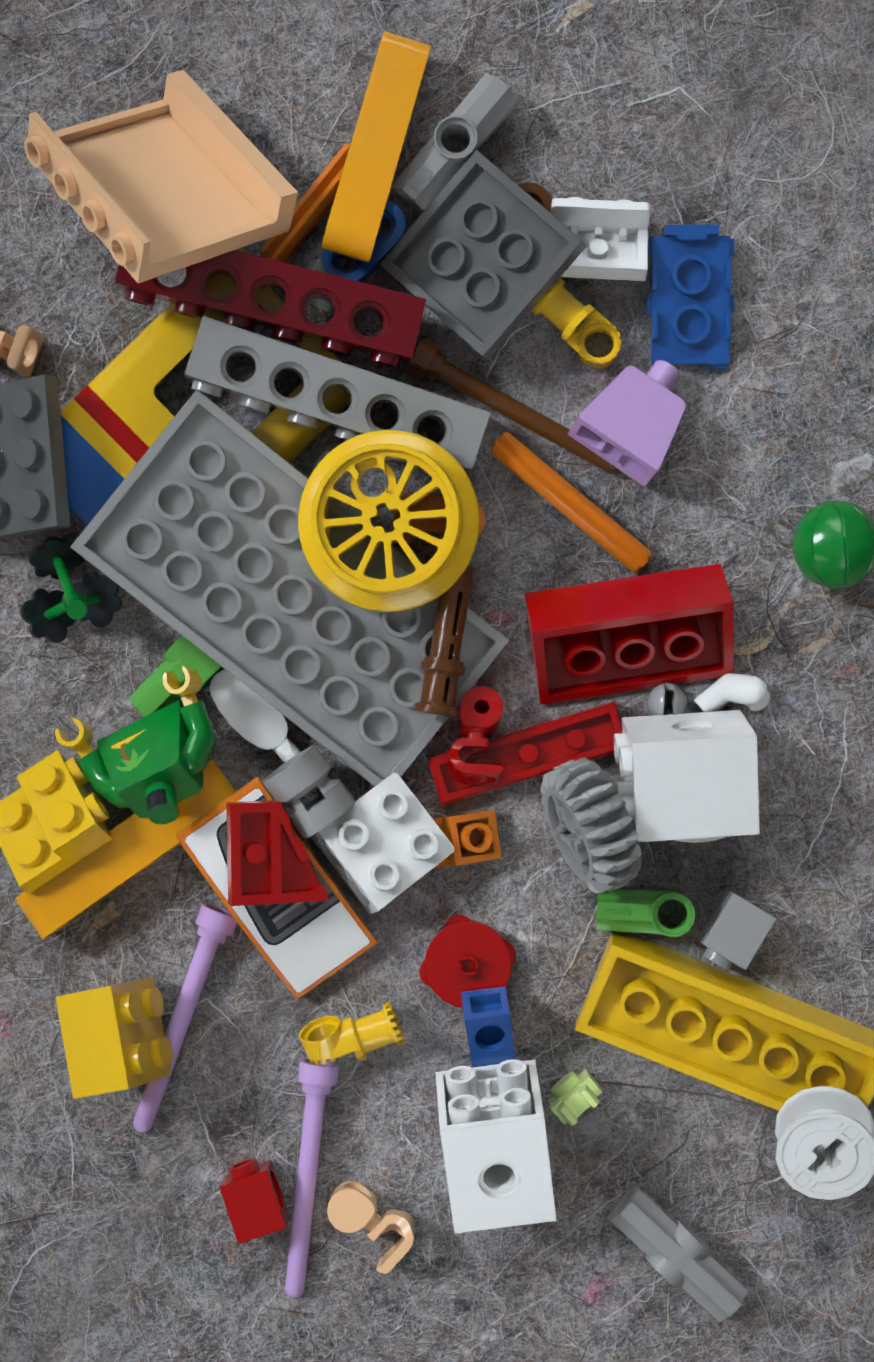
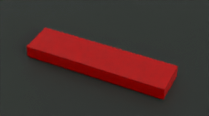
[427,701,622,806]

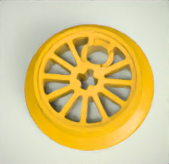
[298,430,480,612]

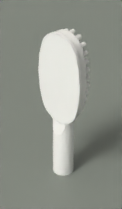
[210,669,319,793]

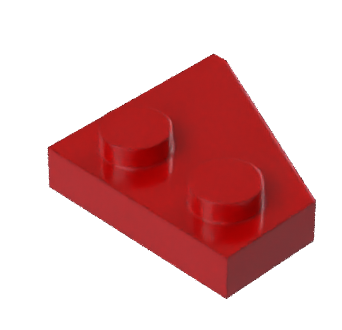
[226,800,328,906]

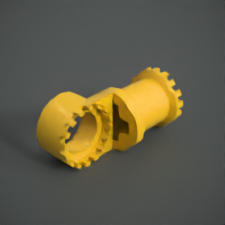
[531,278,622,369]
[299,1002,406,1065]

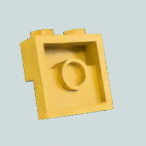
[0,750,113,894]

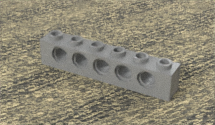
[184,316,491,471]

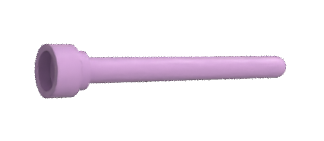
[133,903,237,1133]
[285,1058,339,1298]

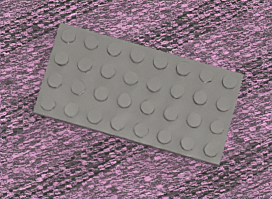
[71,390,509,787]

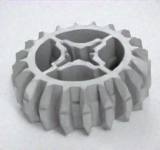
[540,757,641,894]

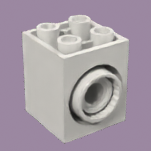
[614,710,760,843]
[435,1059,557,1234]

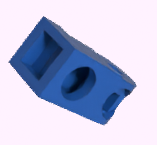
[461,986,515,1067]

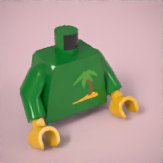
[55,666,216,824]

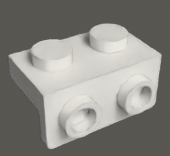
[551,197,651,281]

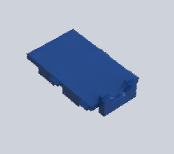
[646,224,734,369]

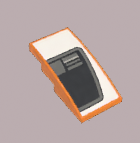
[176,777,378,1000]

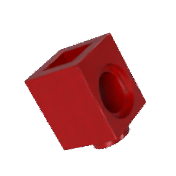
[219,1158,290,1244]

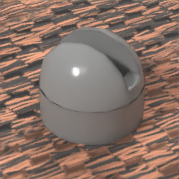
[647,683,687,716]

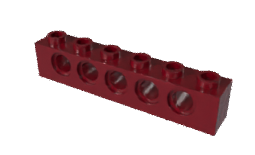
[115,250,426,368]

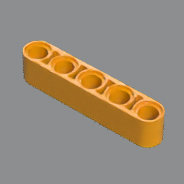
[321,31,431,263]
[14,760,236,940]

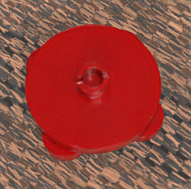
[419,914,516,1008]

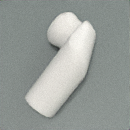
[693,673,770,712]

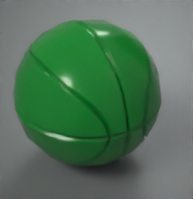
[793,500,874,589]

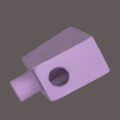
[567,360,686,487]

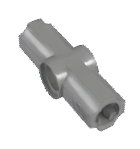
[392,73,519,214]
[608,1185,749,1323]

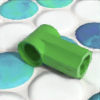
[128,636,224,717]
[596,888,695,937]

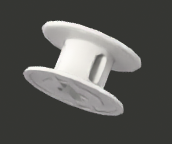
[775,1086,874,1200]

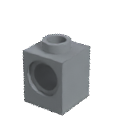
[697,889,776,971]

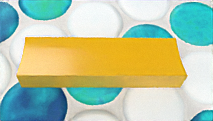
[575,931,874,1111]

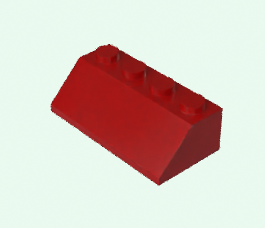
[525,564,734,705]

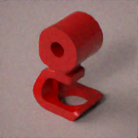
[447,686,506,786]

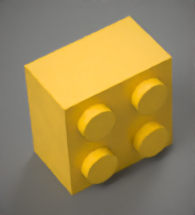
[56,977,173,1099]

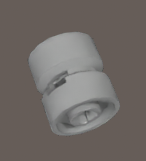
[262,745,355,839]

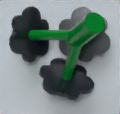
[20,536,122,643]

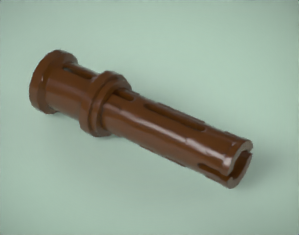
[414,566,475,717]

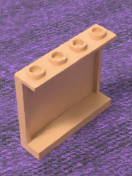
[24,70,298,283]

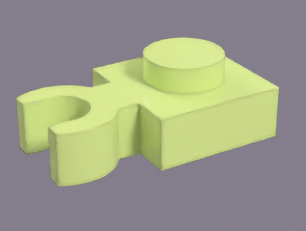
[548,1069,602,1126]

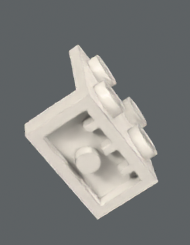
[310,773,454,915]

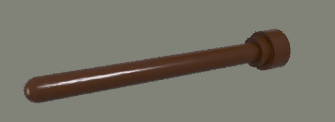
[405,338,619,473]

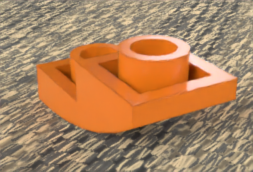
[432,810,502,869]

